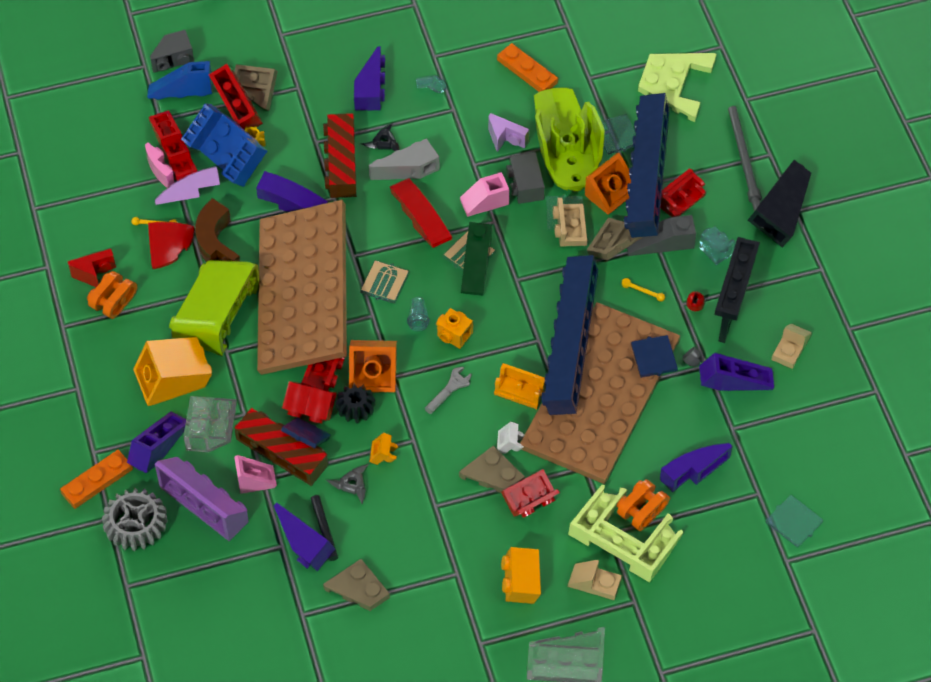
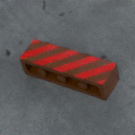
[323,113,357,198]
[234,408,328,486]

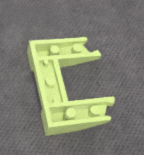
[568,485,683,583]

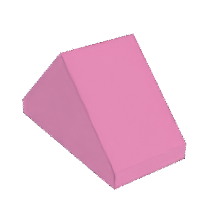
[234,455,277,494]

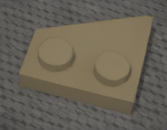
[234,64,278,111]
[587,218,642,260]
[459,446,525,493]
[323,559,390,611]

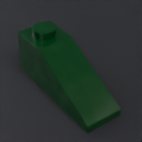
[461,222,492,296]

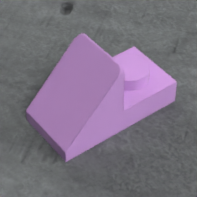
[488,113,529,152]

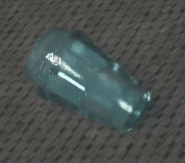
[407,297,430,331]

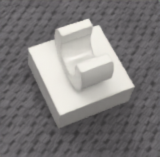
[497,421,524,454]

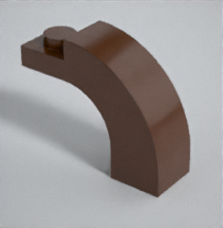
[195,198,240,262]

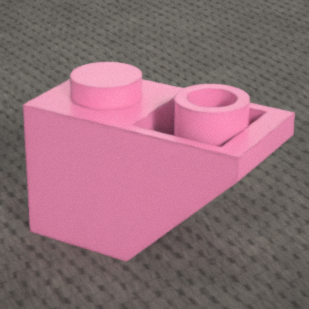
[460,172,509,217]

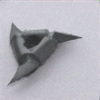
[325,464,369,504]

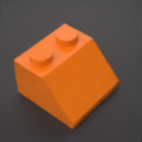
[349,340,397,392]

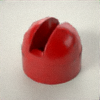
[686,291,705,311]

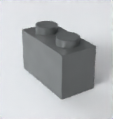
[506,152,545,204]

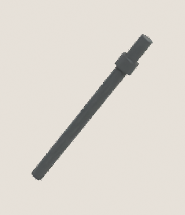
[728,106,762,211]

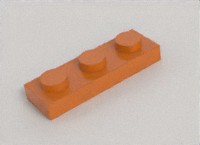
[497,43,558,92]
[60,449,133,509]

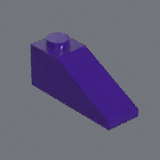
[699,353,774,391]
[127,411,190,473]
[274,502,335,571]

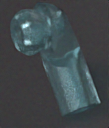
[416,75,446,93]

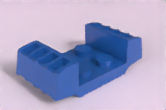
[181,103,268,187]

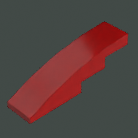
[149,110,197,181]
[390,178,452,248]

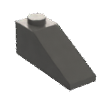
[627,215,696,256]

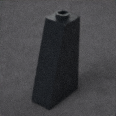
[747,160,811,248]

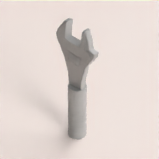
[425,367,471,414]

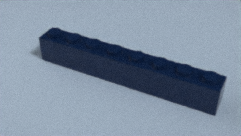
[624,93,670,238]
[542,255,599,415]

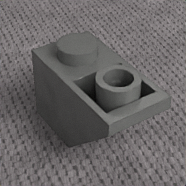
[150,30,194,73]

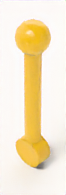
[131,217,178,226]
[622,278,665,302]

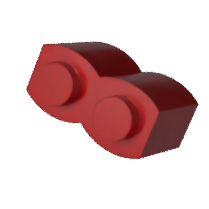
[282,381,337,424]

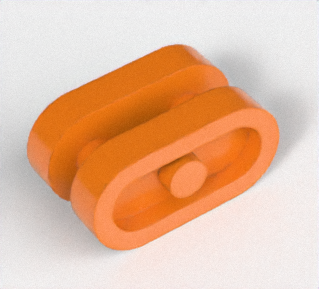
[87,271,137,319]
[617,479,670,531]

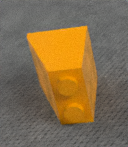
[133,337,212,406]

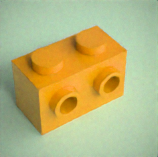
[501,547,541,604]

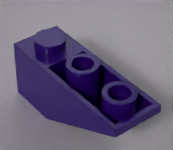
[354,46,385,111]

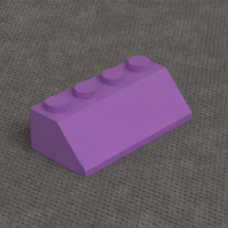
[155,457,249,541]

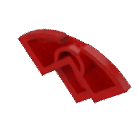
[148,222,194,269]

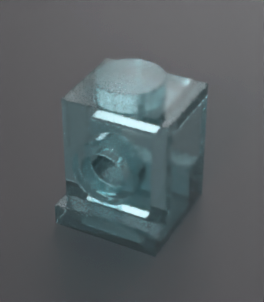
[699,226,735,265]

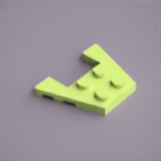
[638,53,717,122]

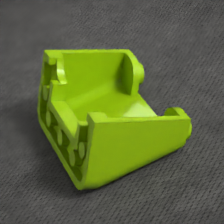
[169,260,260,356]

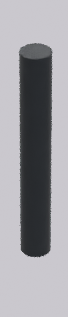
[311,495,338,561]

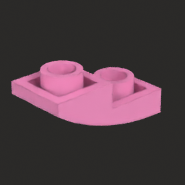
[145,143,175,188]

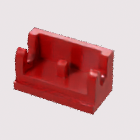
[661,168,706,217]

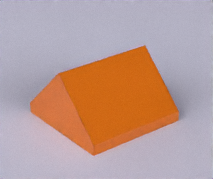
[585,153,631,214]

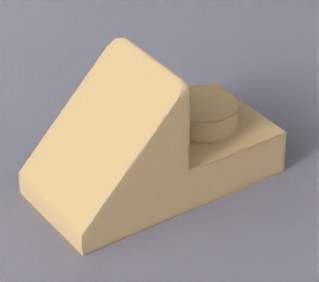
[772,324,812,369]
[568,560,622,600]

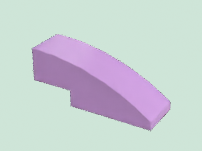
[155,166,220,205]

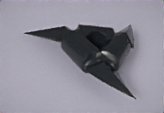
[361,122,400,151]

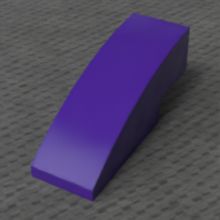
[256,171,328,212]
[660,443,732,492]

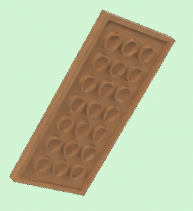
[257,200,347,375]
[520,302,680,484]

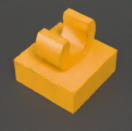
[369,432,398,465]

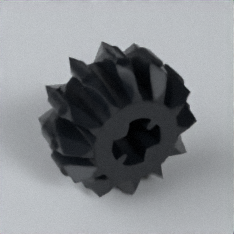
[336,383,376,423]

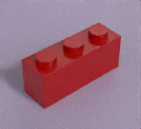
[209,64,263,130]

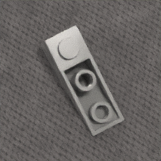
[369,138,440,180]

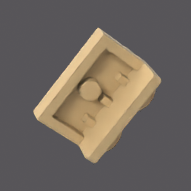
[553,198,587,246]

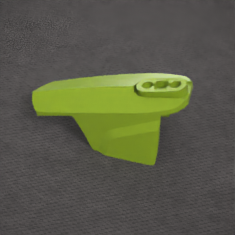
[534,88,605,191]

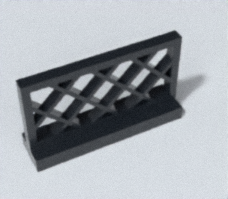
[714,237,760,343]

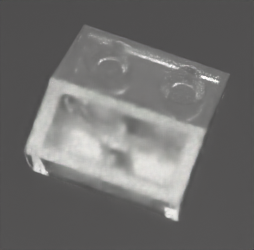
[183,396,237,452]

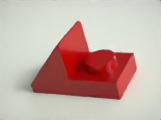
[67,248,116,287]

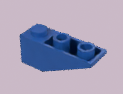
[147,61,213,100]

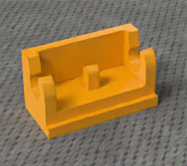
[494,363,546,410]

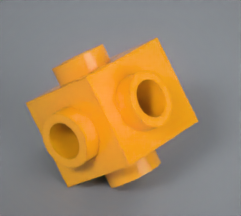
[436,308,473,349]

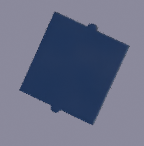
[631,335,678,378]
[281,417,331,449]

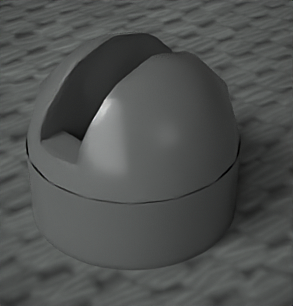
[682,346,702,367]

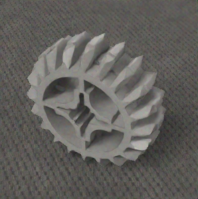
[102,488,168,552]

